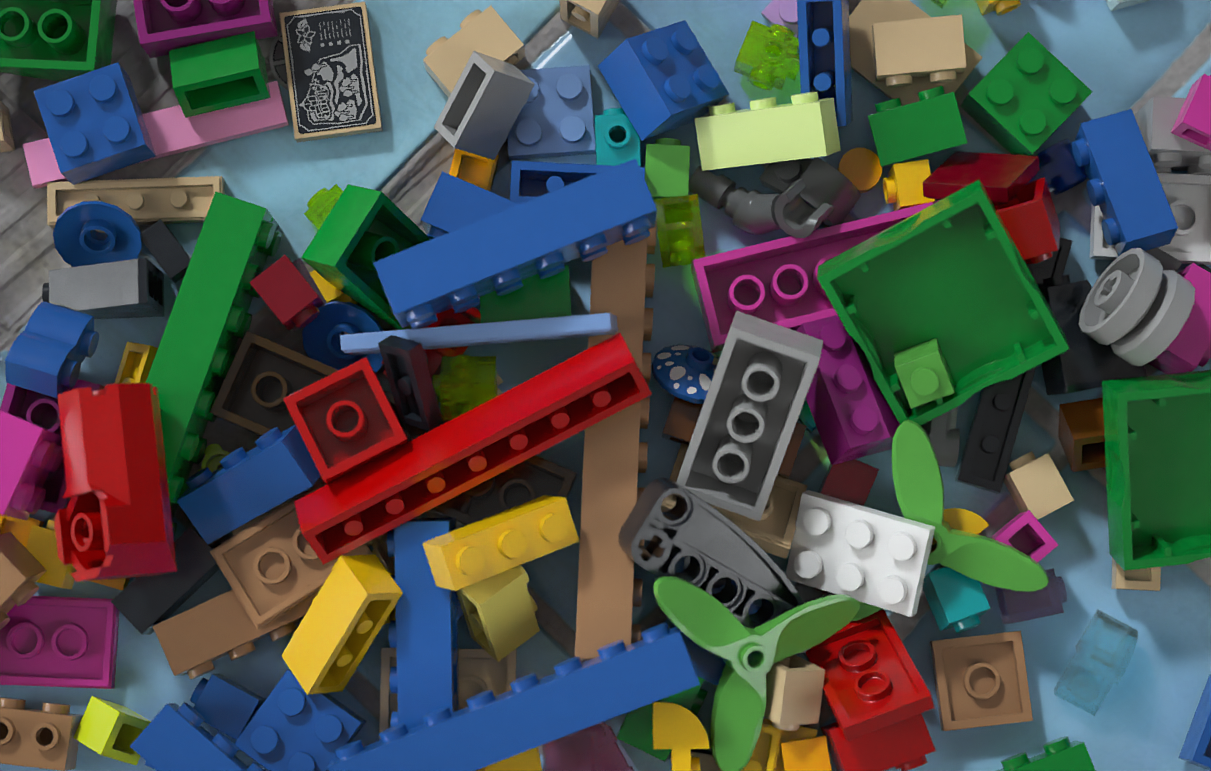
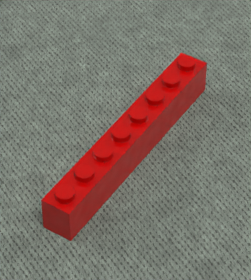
[294,332,652,565]

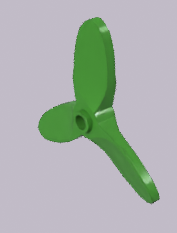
[852,419,1049,621]
[654,577,860,771]

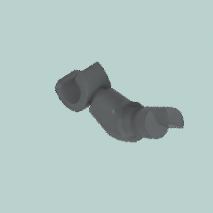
[689,166,835,238]

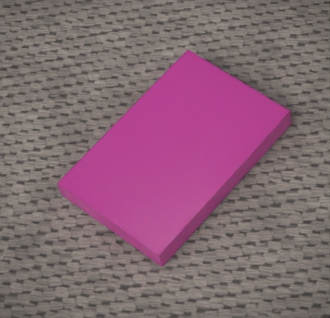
[0,596,120,689]

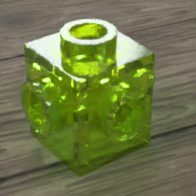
[734,20,800,91]
[432,355,498,420]

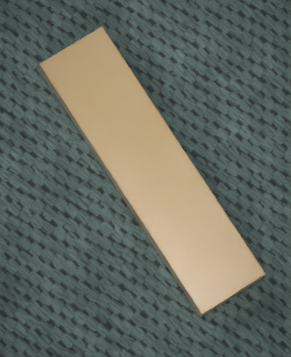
[47,176,225,228]

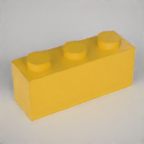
[422,495,579,591]
[281,555,403,695]

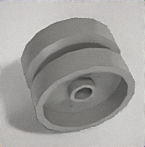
[1079,248,1195,366]

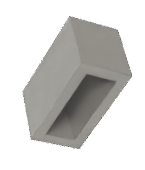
[434,51,535,160]

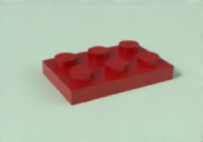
[803,609,935,741]

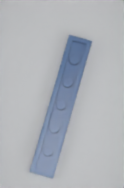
[340,313,618,355]

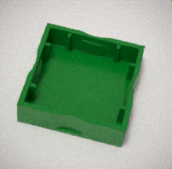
[817,179,1069,426]
[1102,370,1211,571]

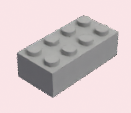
[676,311,823,521]

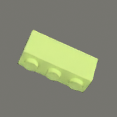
[694,92,841,171]

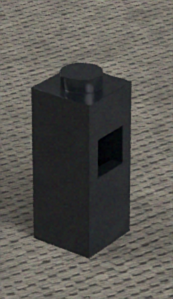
[111,526,223,635]

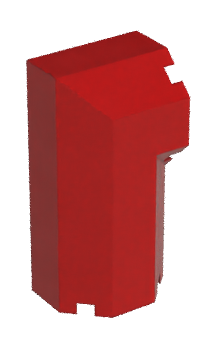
[54,383,177,582]

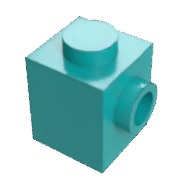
[595,108,641,167]
[922,567,990,634]

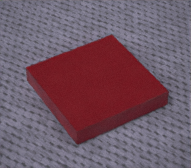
[922,151,1040,204]

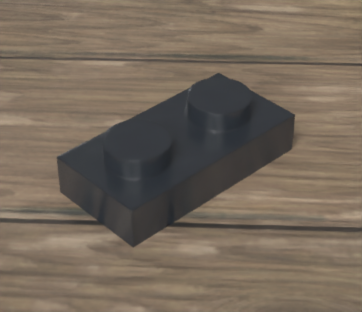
[378,335,443,431]

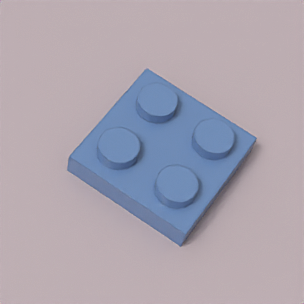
[507,65,596,160]

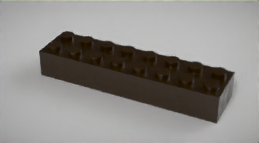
[210,331,577,558]

